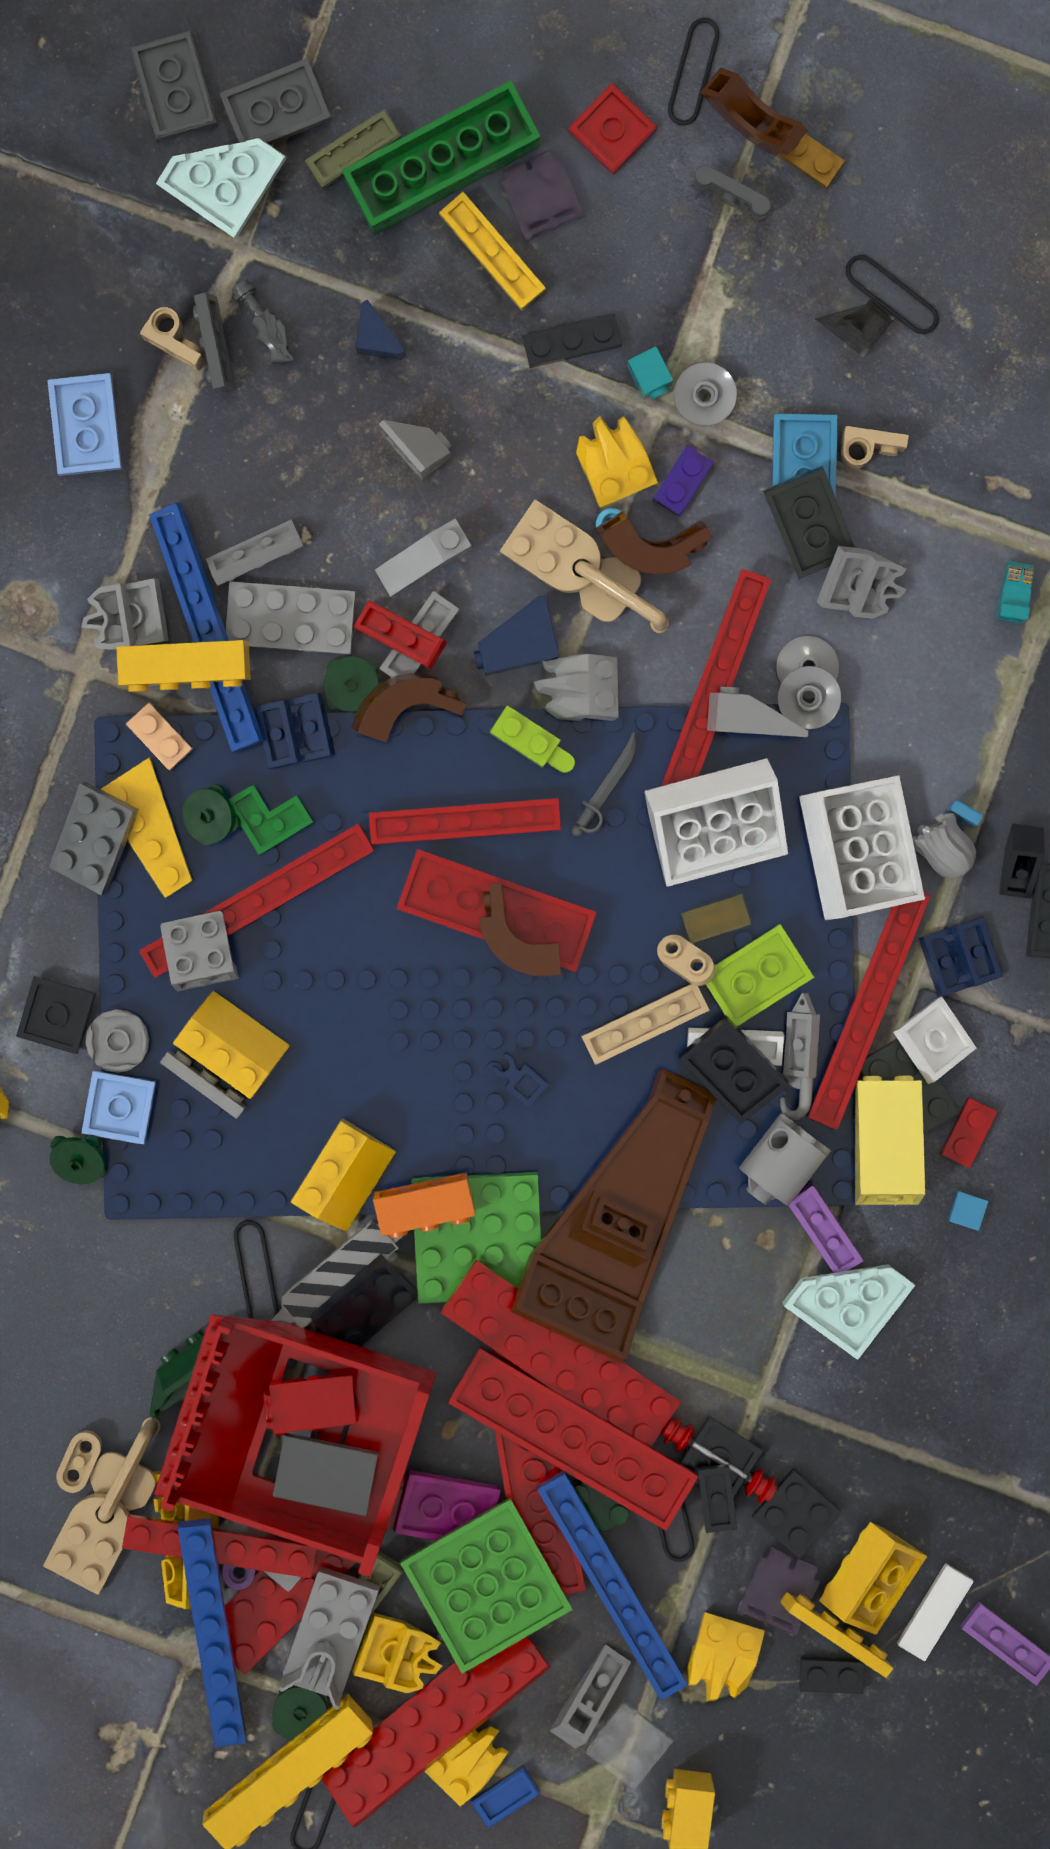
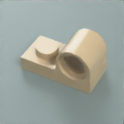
[140,307,204,371]
[840,426,909,470]

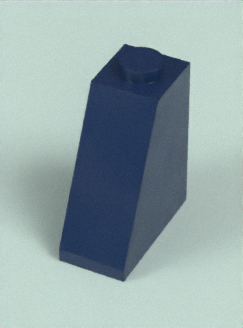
[474,595,559,676]

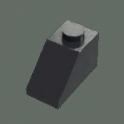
[999,823,1045,899]

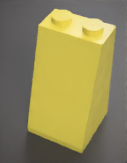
[855,1076,925,1205]

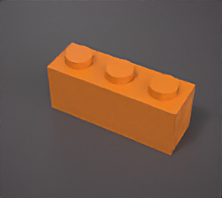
[373,1172,476,1238]

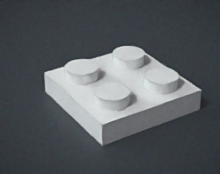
[893,996,976,1084]

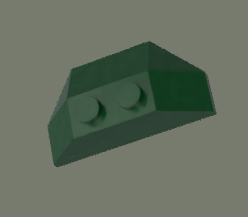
[149,1329,205,1419]

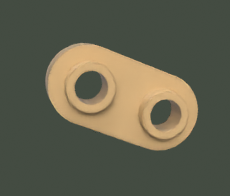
[657,935,715,986]
[56,1430,102,1493]

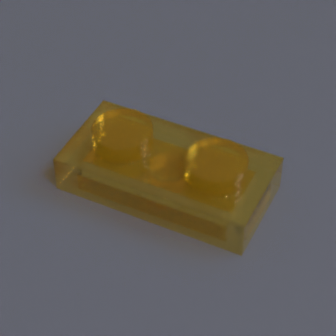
[681,894,751,943]

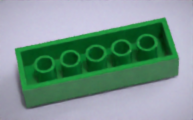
[342,80,541,235]

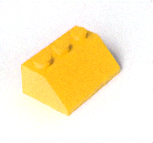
[173,990,291,1099]
[291,1118,396,1232]
[819,1522,927,1635]

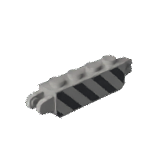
[271,1220,402,1328]

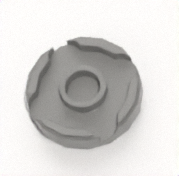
[86,1009,150,1073]

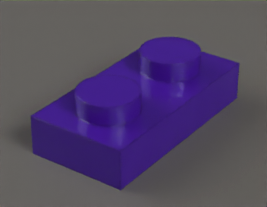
[653,445,713,517]

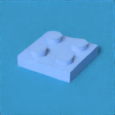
[81,1070,157,1145]

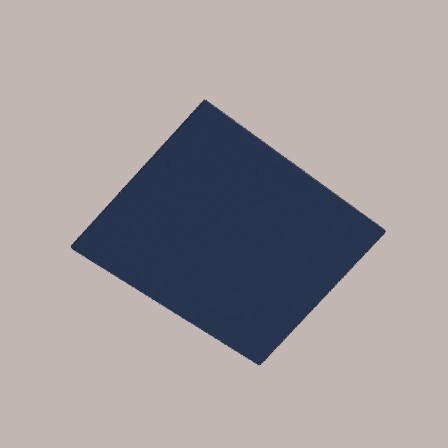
[94,703,856,1220]

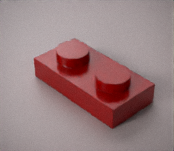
[940,1097,997,1168]

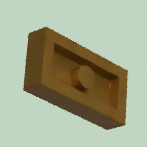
[776,134,845,190]

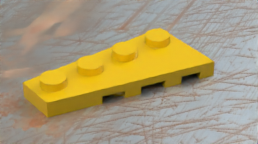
[101,758,193,898]

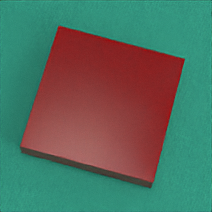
[568,83,657,175]

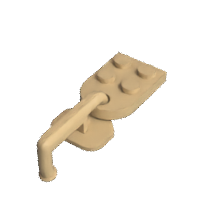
[499,499,669,633]
[43,1417,161,1595]

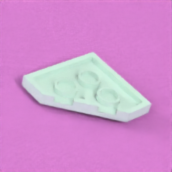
[156,138,287,238]
[782,1264,915,1360]

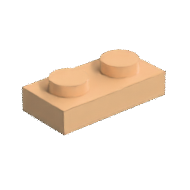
[126,703,193,771]

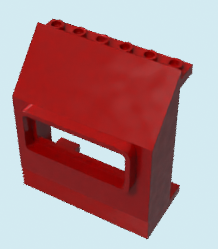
[154,1314,437,1577]

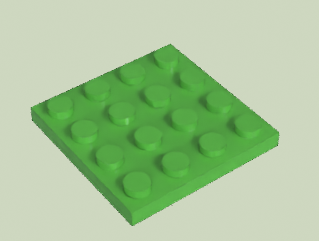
[411,1172,541,1304]
[400,1498,573,1674]

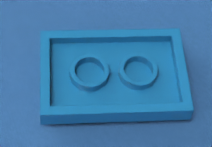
[772,414,837,498]

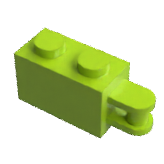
[490,705,575,773]

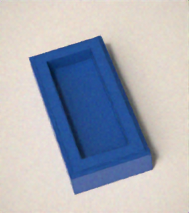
[471,1765,541,1828]

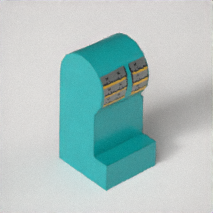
[995,561,1034,624]

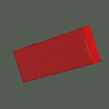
[353,600,447,670]

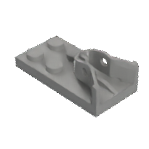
[278,1566,380,1710]

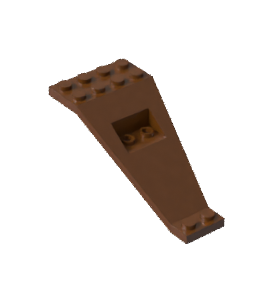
[511,1069,716,1363]

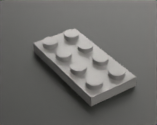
[226,581,356,655]

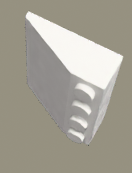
[644,758,788,887]
[799,775,925,920]

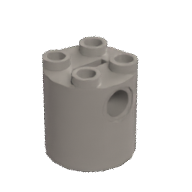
[739,1113,831,1206]

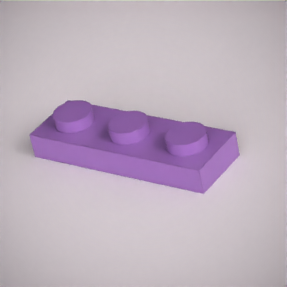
[789,1182,863,1273]
[960,1601,1050,1686]

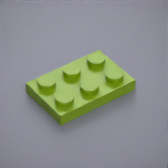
[706,924,814,1026]

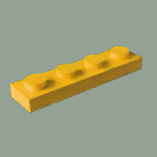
[439,192,546,311]
[780,1592,893,1678]

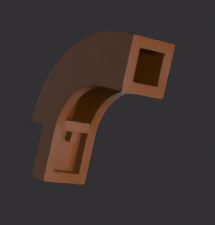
[700,68,808,156]
[595,512,713,574]
[351,673,466,742]
[479,884,561,976]

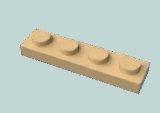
[582,984,710,1065]

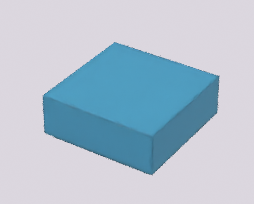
[944,800,983,828]
[948,1191,988,1231]

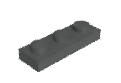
[193,292,236,393]

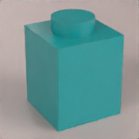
[627,346,673,400]

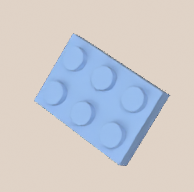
[47,373,122,476]

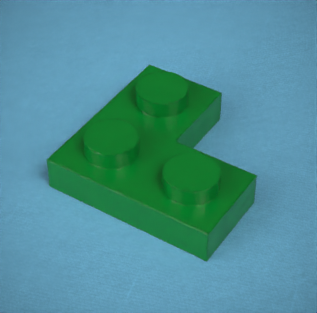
[229,785,314,855]

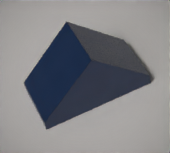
[356,300,406,360]

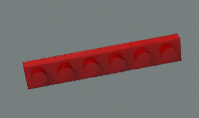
[369,798,561,845]
[122,1514,317,1579]

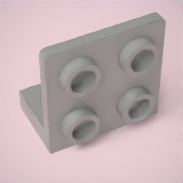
[160,911,239,992]

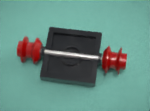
[661,1416,778,1504]

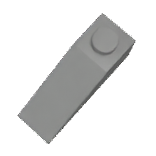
[375,518,472,597]
[707,687,808,737]
[549,1645,631,1748]

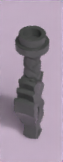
[232,279,294,365]

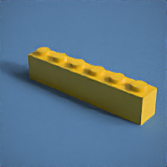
[202,1694,373,1849]

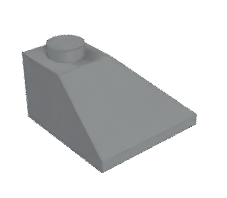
[379,420,452,481]

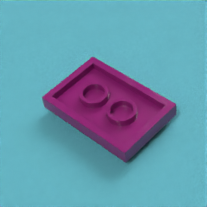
[393,1470,501,1540]

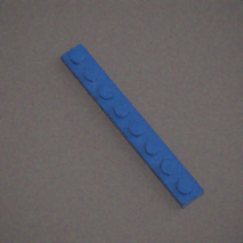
[149,503,264,752]
[537,1471,688,1701]
[178,1518,247,1747]

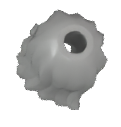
[912,813,976,879]

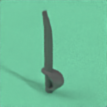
[571,732,637,837]

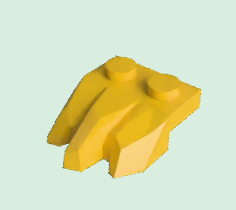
[576,416,658,508]
[352,1612,442,1693]
[688,1612,765,1702]
[424,1726,509,1807]

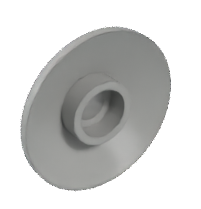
[674,362,737,426]
[776,636,839,699]
[778,666,841,729]

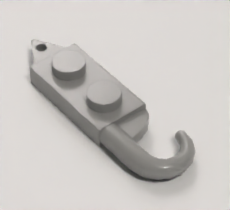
[780,993,820,1120]

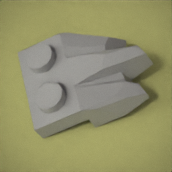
[817,546,907,619]
[81,578,169,650]
[534,654,618,721]

